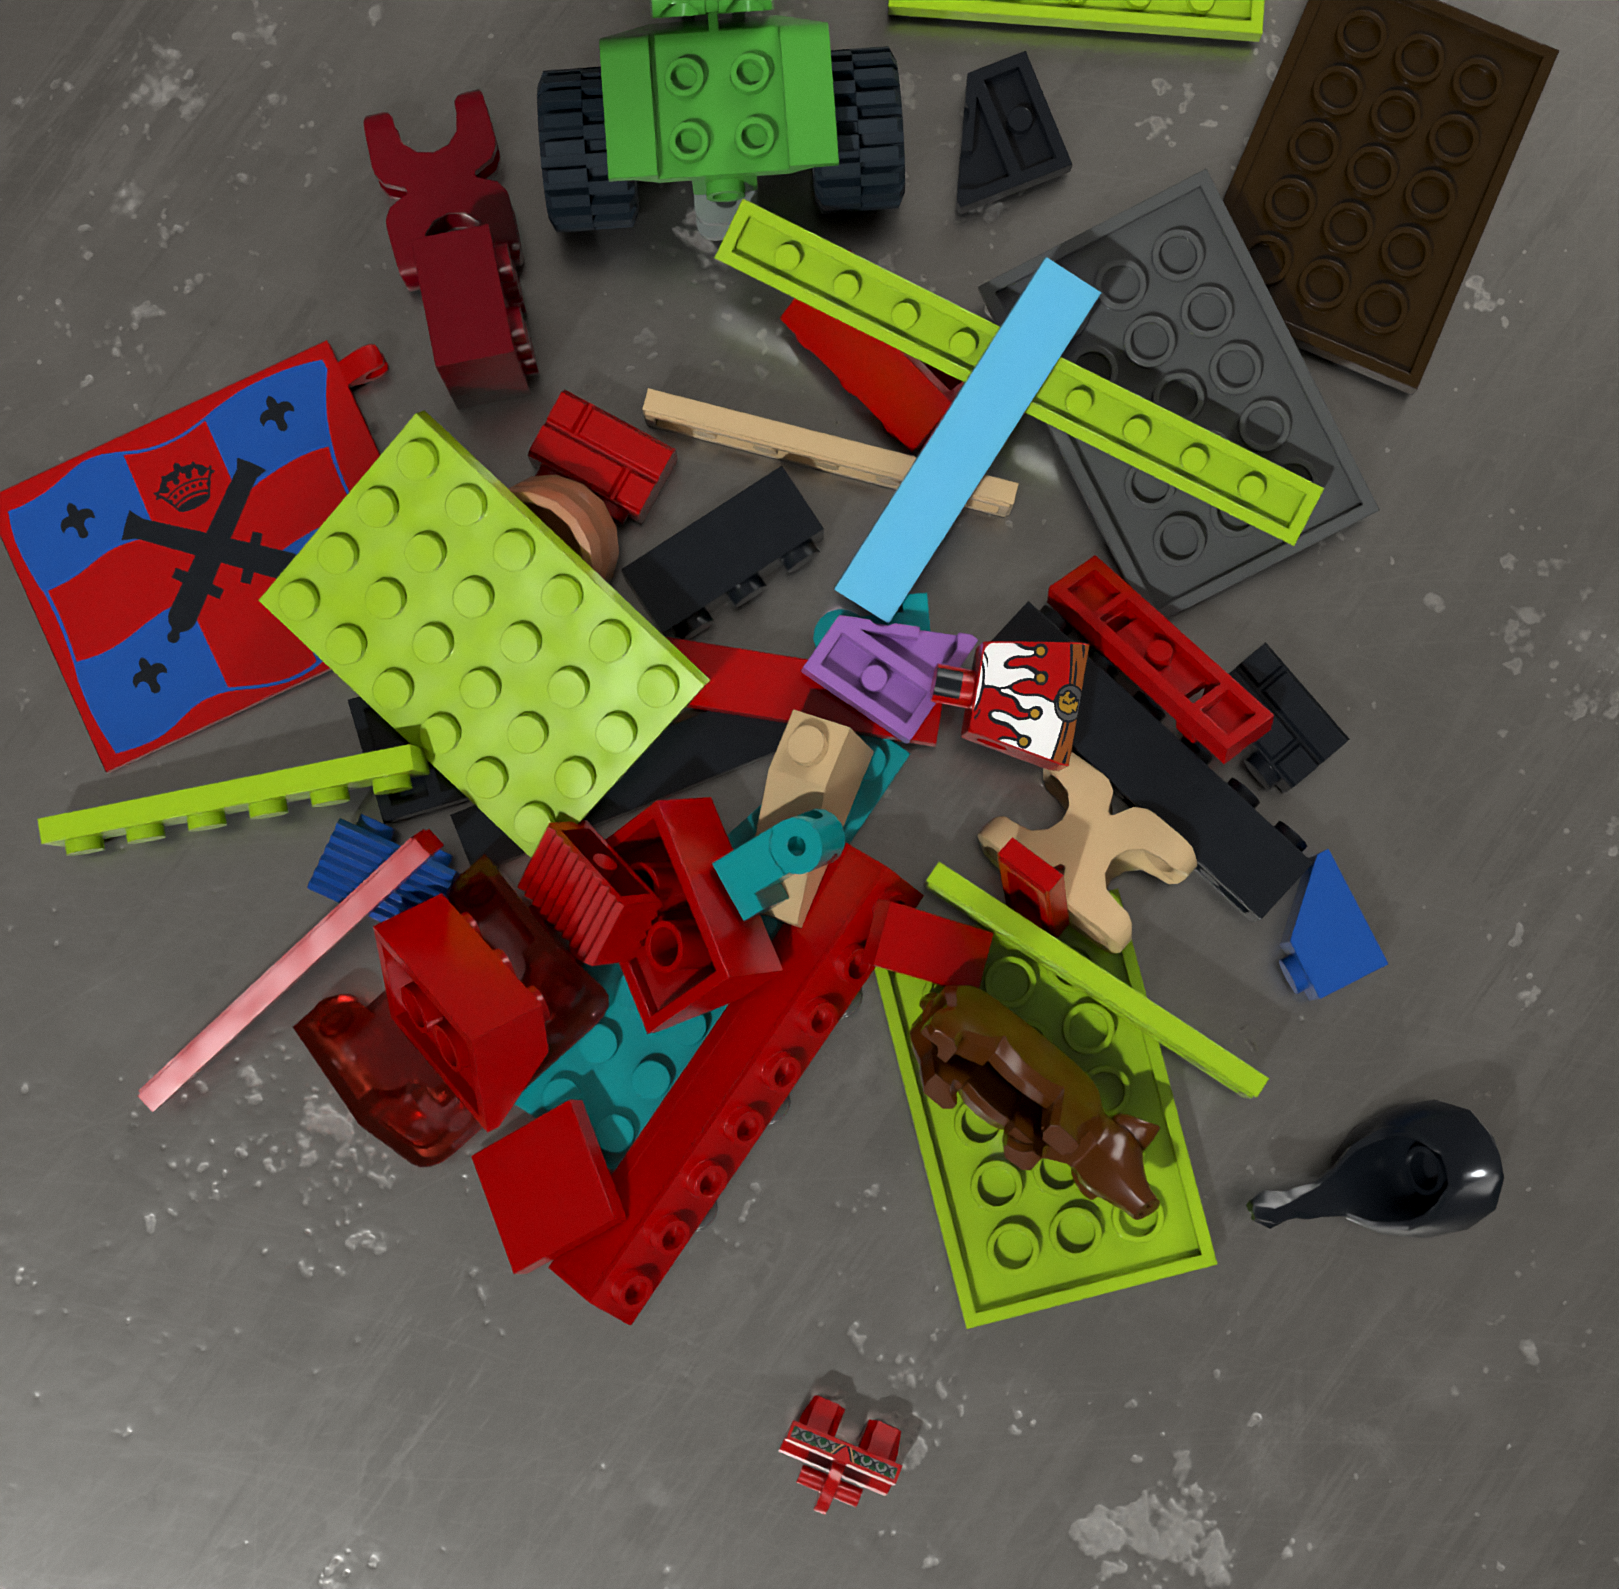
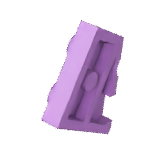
[800,615,978,744]

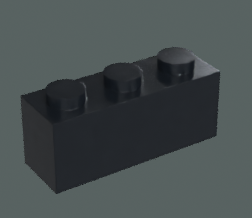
[621,466,824,640]

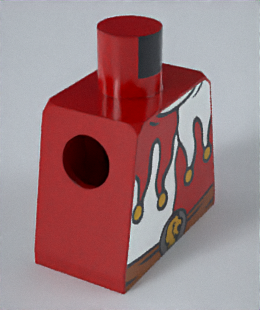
[930,641,1089,771]

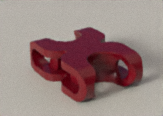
[363,89,524,292]

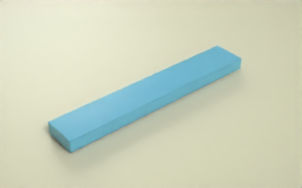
[834,256,1102,624]

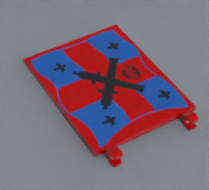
[0,340,389,773]

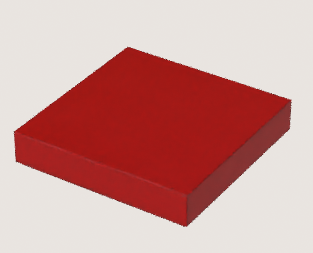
[471,1099,627,1274]

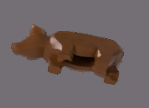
[910,985,1160,1220]

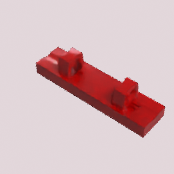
[1047,555,1274,764]

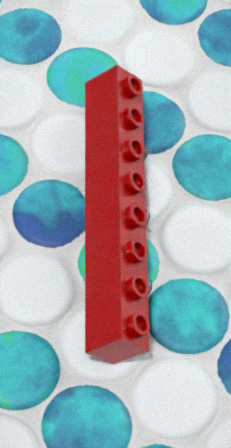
[548,842,924,1326]

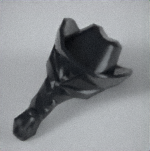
[1246,1099,1504,1238]

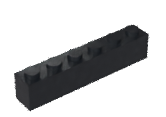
[991,601,1313,922]

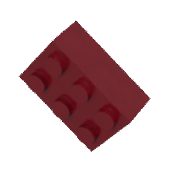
[410,224,539,409]

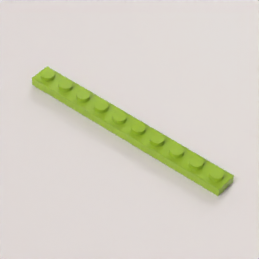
[714,198,1324,546]

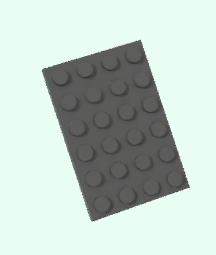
[978,169,1380,619]

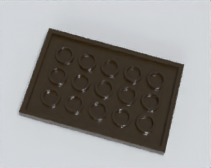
[1223,0,1559,395]

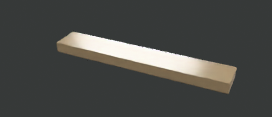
[642,388,1019,518]

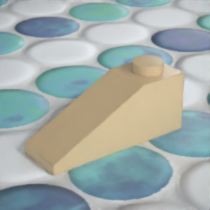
[755,709,874,928]

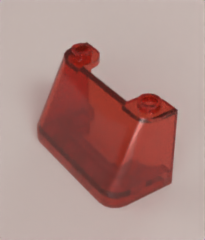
[293,854,609,1167]

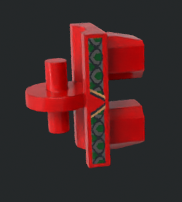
[778,1395,903,1515]

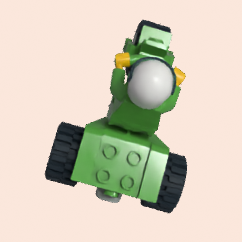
[537,0,905,241]

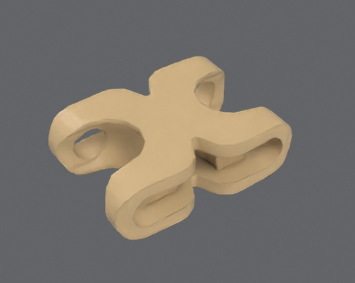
[977,752,1197,954]

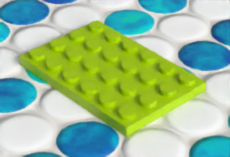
[258,410,711,857]
[874,888,1217,1329]

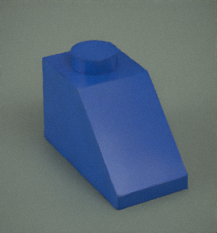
[1279,849,1388,1001]

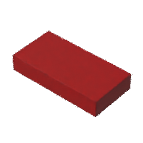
[998,837,1069,939]
[861,899,994,988]

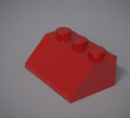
[605,797,783,1034]
[373,893,550,1133]

